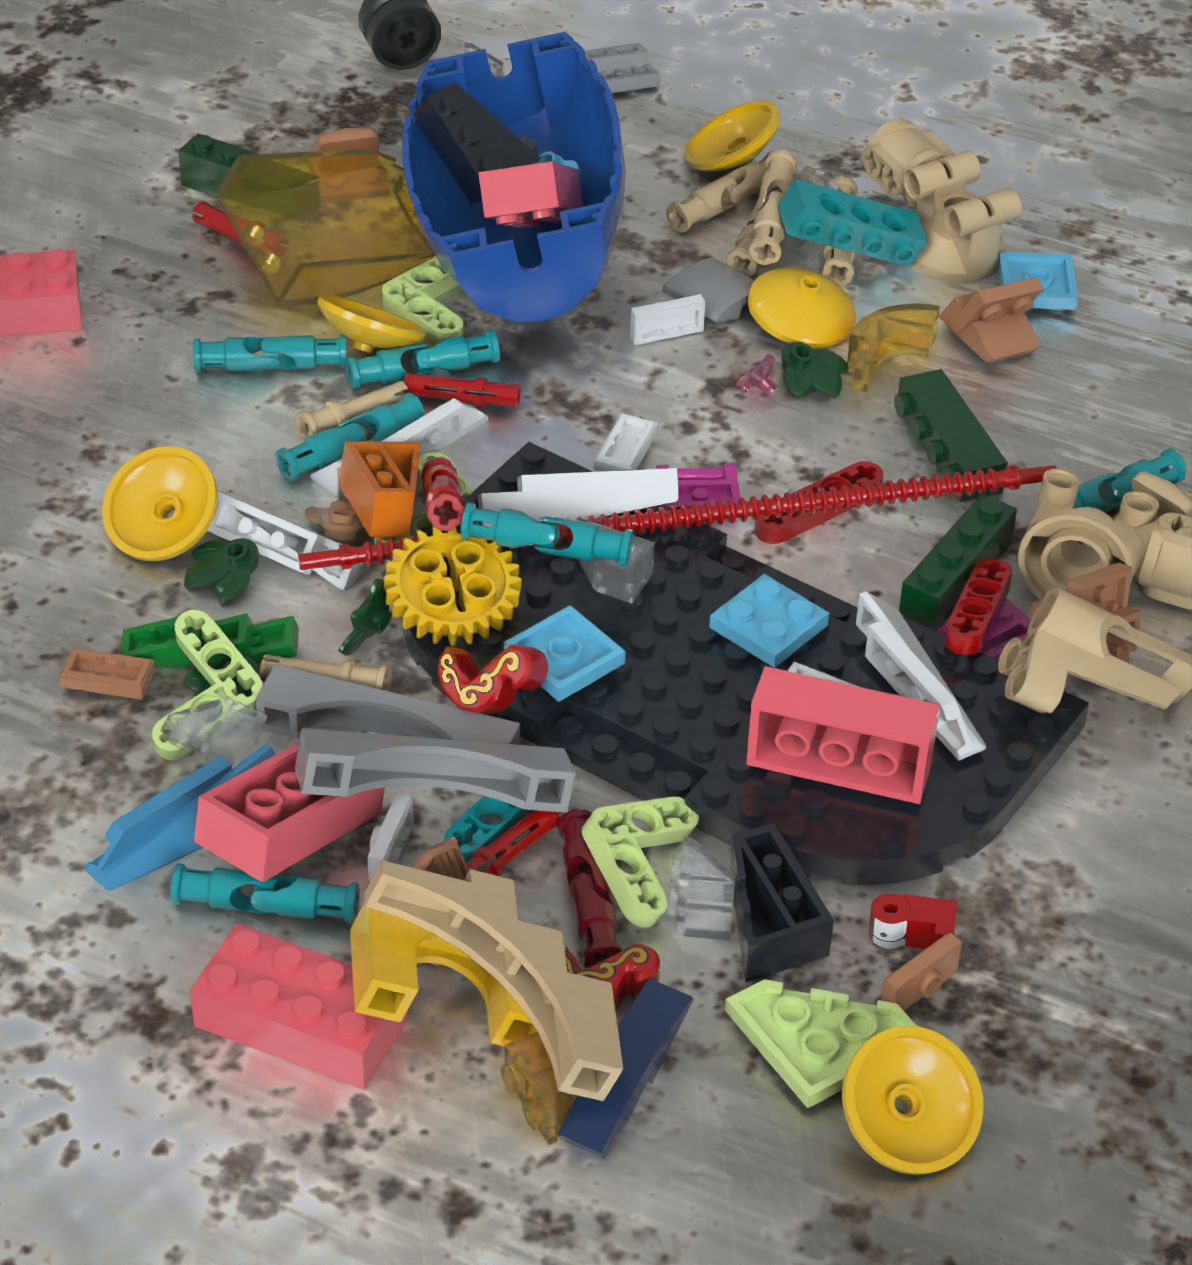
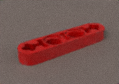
[755,461,884,544]
[945,559,1012,655]

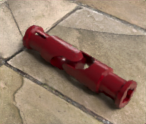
[557,809,623,968]

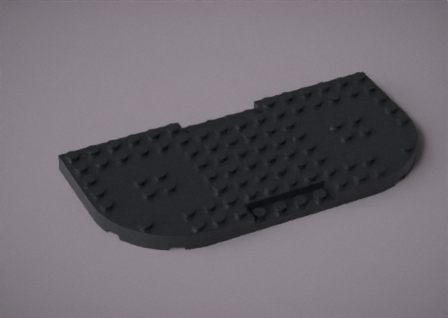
[402,442,1089,885]

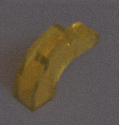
[847,303,940,392]

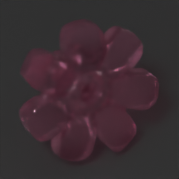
[735,354,778,396]

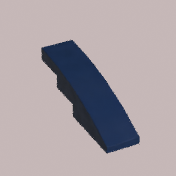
[557,979,693,1159]

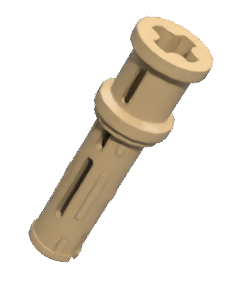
[295,381,409,441]
[260,654,392,692]

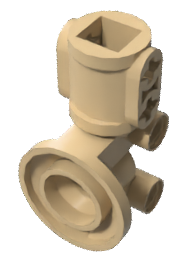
[862,118,1022,283]
[1018,469,1192,610]

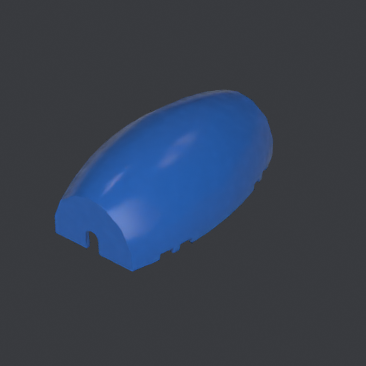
[402,32,626,322]

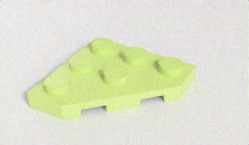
[725,979,918,1108]

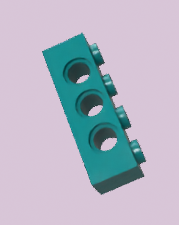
[778,179,928,267]

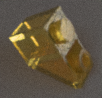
[500,1032,575,1145]

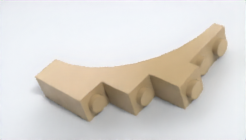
[364,860,623,1101]

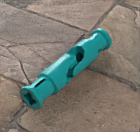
[345,329,500,391]
[193,335,347,372]
[275,393,425,482]
[1073,449,1186,513]
[461,502,634,568]
[170,863,360,924]

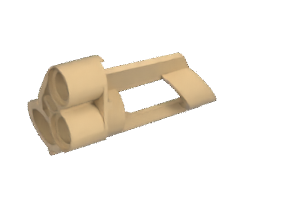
[998,587,1192,714]

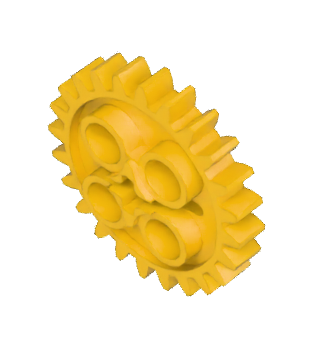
[384,526,521,646]

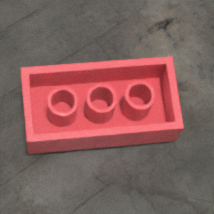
[478,161,583,229]
[0,249,82,336]
[746,666,940,804]
[194,743,385,883]
[190,923,407,1090]

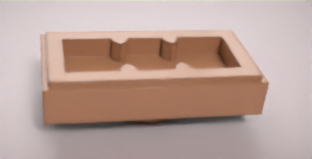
[59,647,155,700]
[881,933,962,1011]

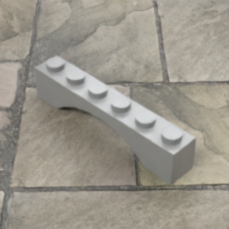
[256,664,520,745]
[295,728,576,813]

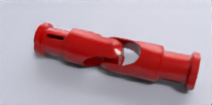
[421,457,465,531]

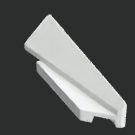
[310,398,488,498]
[478,468,678,527]
[207,490,377,591]
[856,591,986,761]

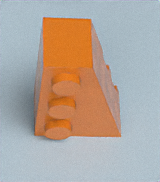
[339,441,421,540]

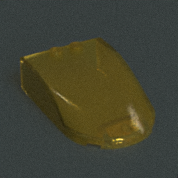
[216,149,436,307]

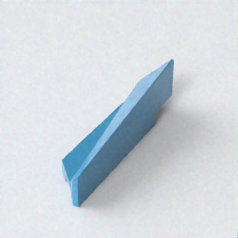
[85,743,276,891]

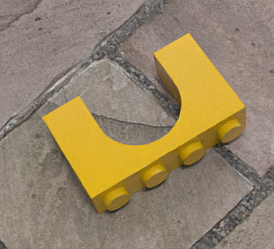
[350,902,542,1053]

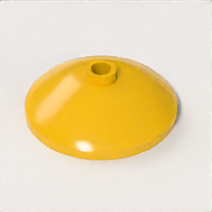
[684,100,781,172]
[748,267,856,348]
[317,294,427,353]
[102,446,218,561]
[842,1026,984,1175]

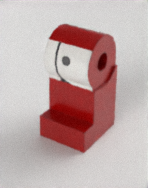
[869,894,957,949]

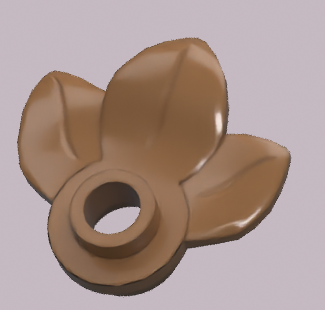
[305,499,364,540]

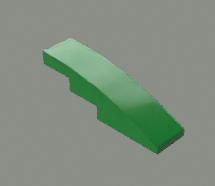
[120,613,299,668]

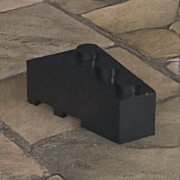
[413,82,541,205]
[729,823,834,983]

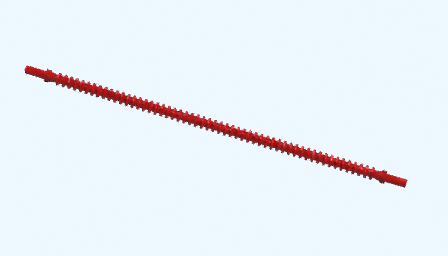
[298,465,1057,570]

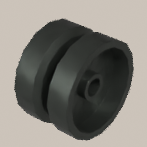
[358,0,441,70]

